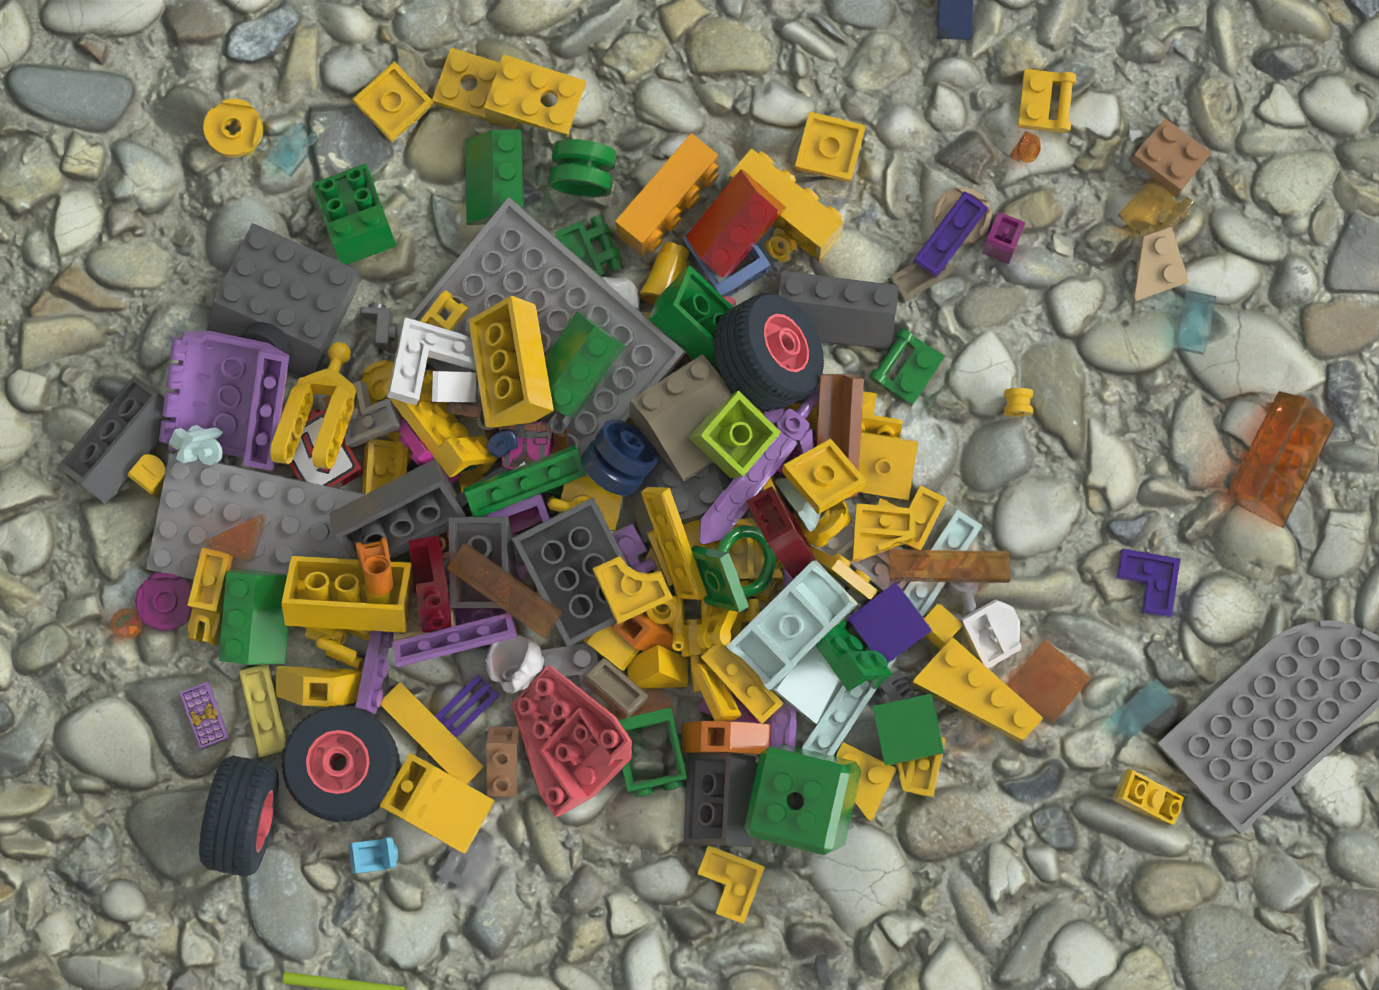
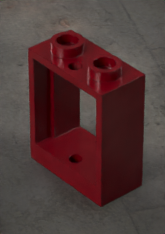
[746,486,819,580]

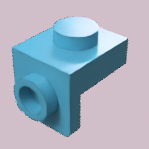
[348,837,398,874]

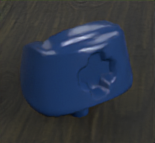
[486,429,519,458]

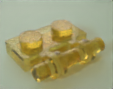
[1118,177,1195,235]

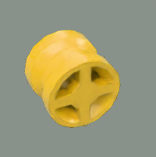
[1004,388,1033,417]

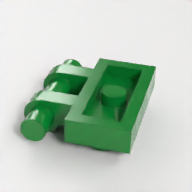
[555,215,623,277]

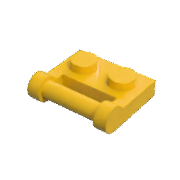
[1017,69,1076,133]

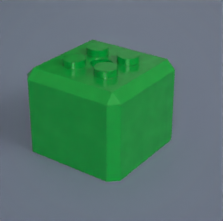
[744,744,861,855]

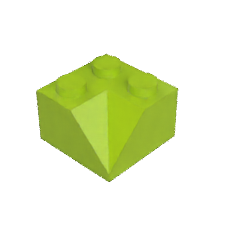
[688,391,781,479]

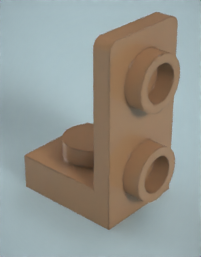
[486,726,519,797]

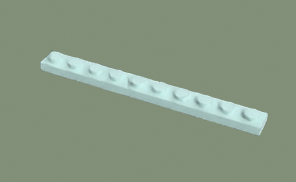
[802,510,982,756]

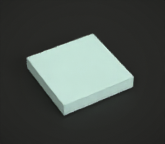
[771,646,843,725]

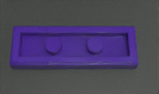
[913,191,989,279]

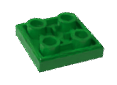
[872,693,945,766]

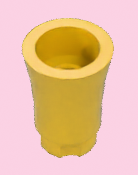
[639,242,689,306]

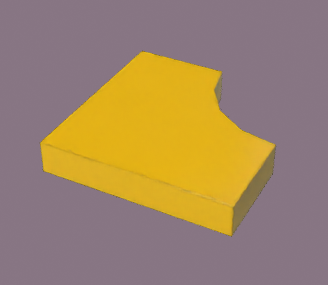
[592,556,673,624]

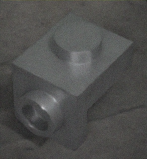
[360,303,397,349]

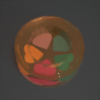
[111,608,143,639]

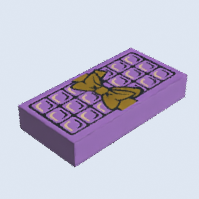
[180,682,230,749]

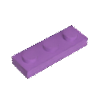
[355,631,394,714]

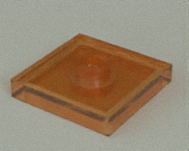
[1007,639,1092,724]

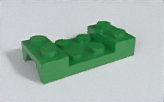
[816,619,892,691]

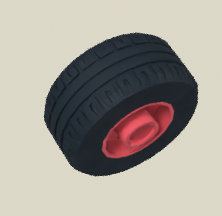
[713,293,824,412]
[281,705,400,822]
[199,755,279,877]

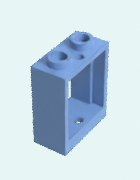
[683,226,770,297]

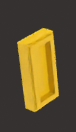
[691,664,741,721]

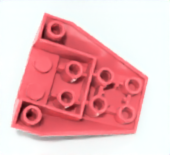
[512,665,632,817]

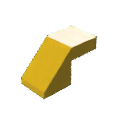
[581,625,640,671]

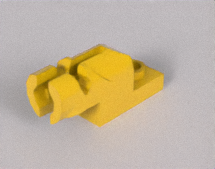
[187,548,233,646]

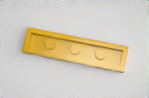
[641,487,707,600]
[381,682,485,785]

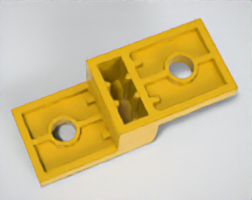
[432,47,587,138]

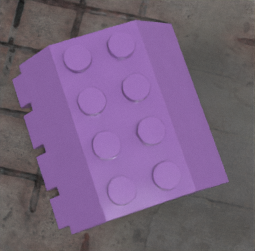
[159,331,290,471]
[392,567,517,667]

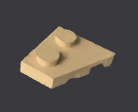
[1132,226,1189,301]

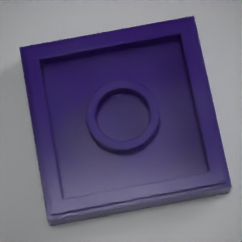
[848,582,932,664]

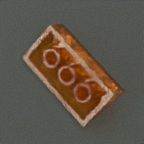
[1226,391,1335,528]

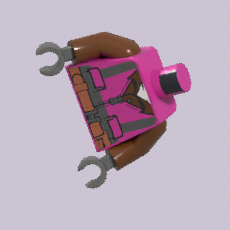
[477,411,571,469]

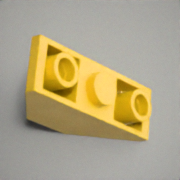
[276,666,363,707]
[1112,769,1184,826]

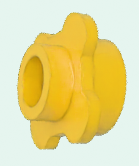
[764,228,798,262]

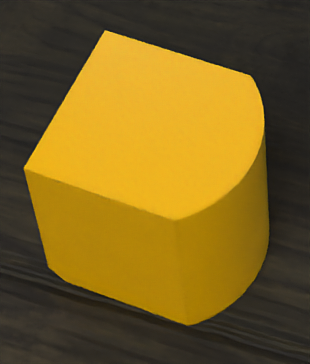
[127,454,167,498]
[924,604,963,650]

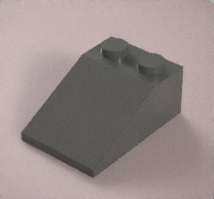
[449,517,519,608]

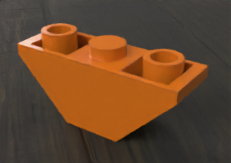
[611,611,675,652]
[681,721,770,755]

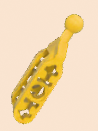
[270,342,357,469]

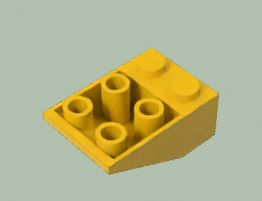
[379,753,495,854]

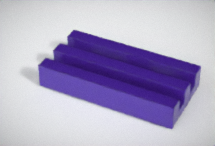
[435,674,500,738]

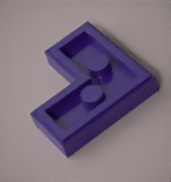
[1116,548,1181,618]

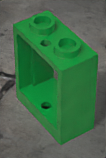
[618,708,687,798]

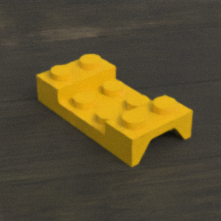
[382,370,498,478]

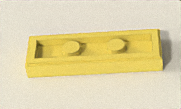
[239,664,287,758]

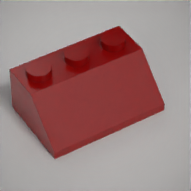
[685,169,786,278]

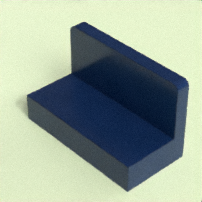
[936,0,973,40]

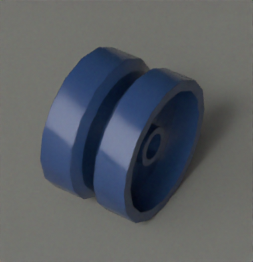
[581,419,659,496]

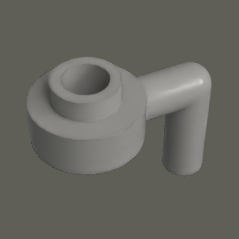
[948,569,979,630]

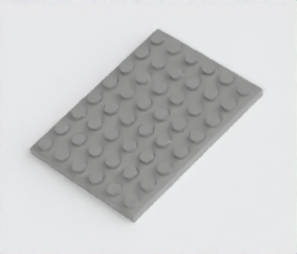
[396,197,686,458]

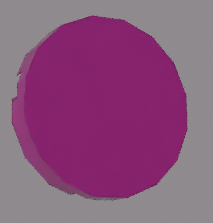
[135,572,192,632]

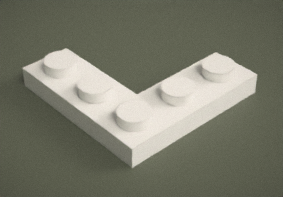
[387,317,476,405]

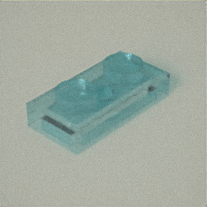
[1174,290,1216,355]
[1110,678,1176,740]

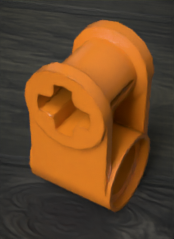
[355,537,393,596]

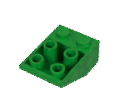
[312,164,397,265]

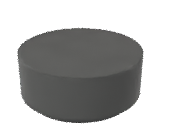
[815,955,832,987]

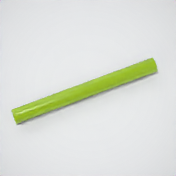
[282,972,405,990]

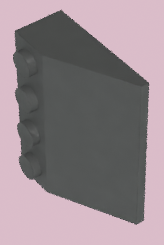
[512,497,629,647]

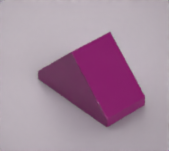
[982,212,1026,264]

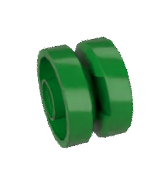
[548,139,617,198]

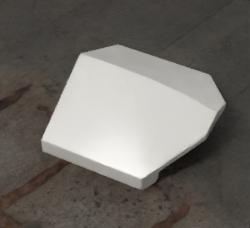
[961,599,1021,668]

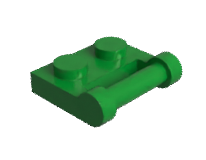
[868,328,945,406]

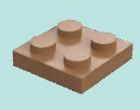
[1131,118,1211,195]

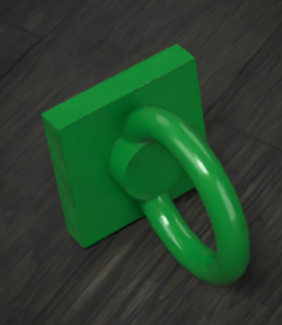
[691,526,776,612]

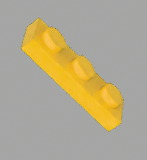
[700,644,784,724]

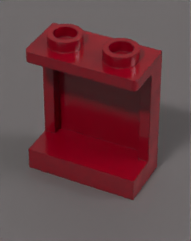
[408,536,452,633]

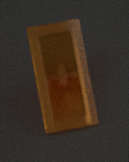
[205,514,267,561]

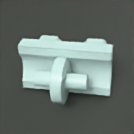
[169,425,223,465]

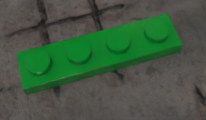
[463,445,587,517]

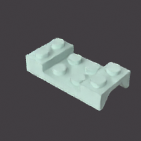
[726,560,858,690]

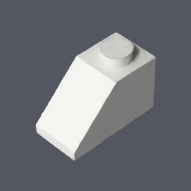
[432,371,481,402]

